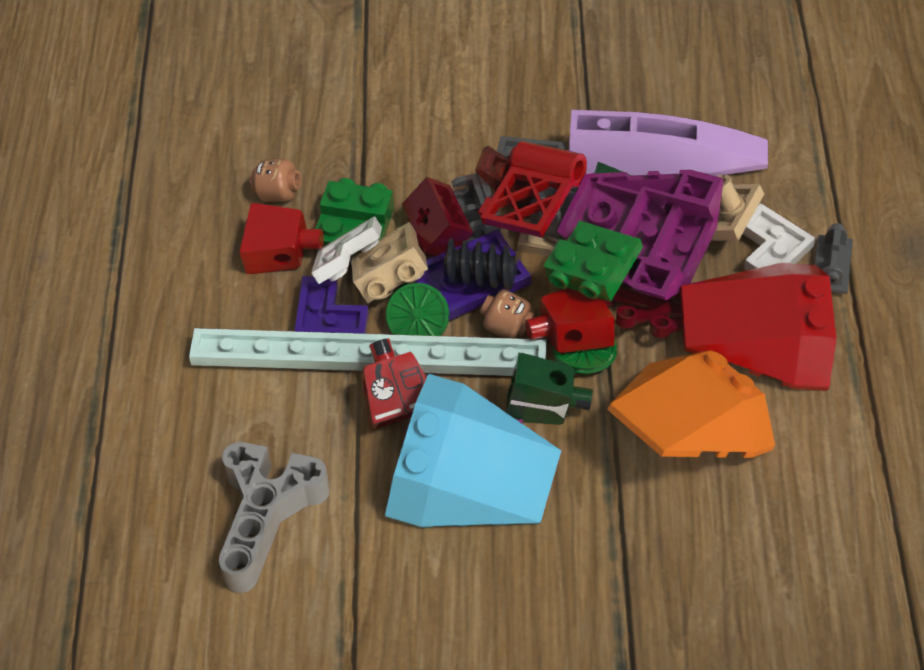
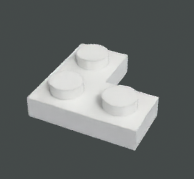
[742,203,815,270]
[311,216,382,284]

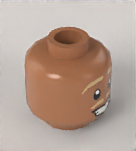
[250,159,302,202]
[479,290,534,339]

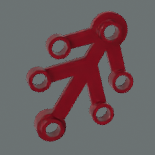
[603,288,683,338]

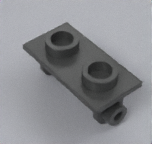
[815,223,853,294]

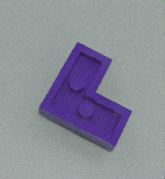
[294,276,369,334]

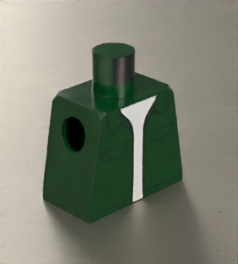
[505,352,593,425]

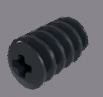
[444,238,519,290]

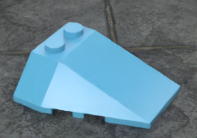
[385,374,561,527]

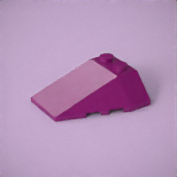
[557,169,723,300]

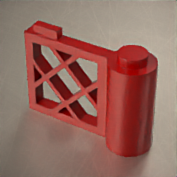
[478,141,587,238]

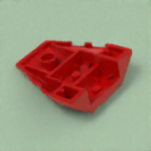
[680,263,837,391]

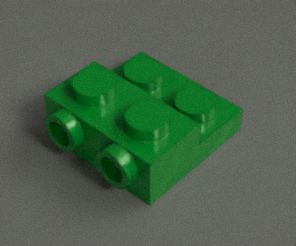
[316,178,395,252]
[543,221,643,302]

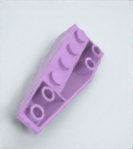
[569,110,768,176]

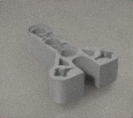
[219,442,330,593]

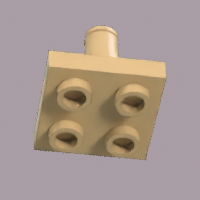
[711,175,764,241]

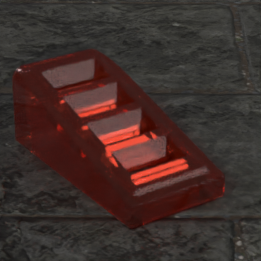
[475,146,535,209]

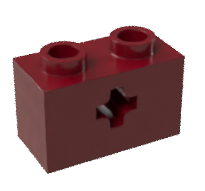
[402,177,473,256]

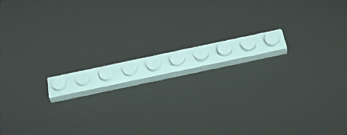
[189,328,546,376]

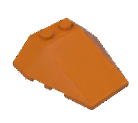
[607,350,775,458]

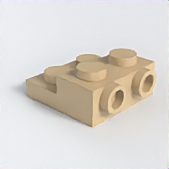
[351,222,428,303]

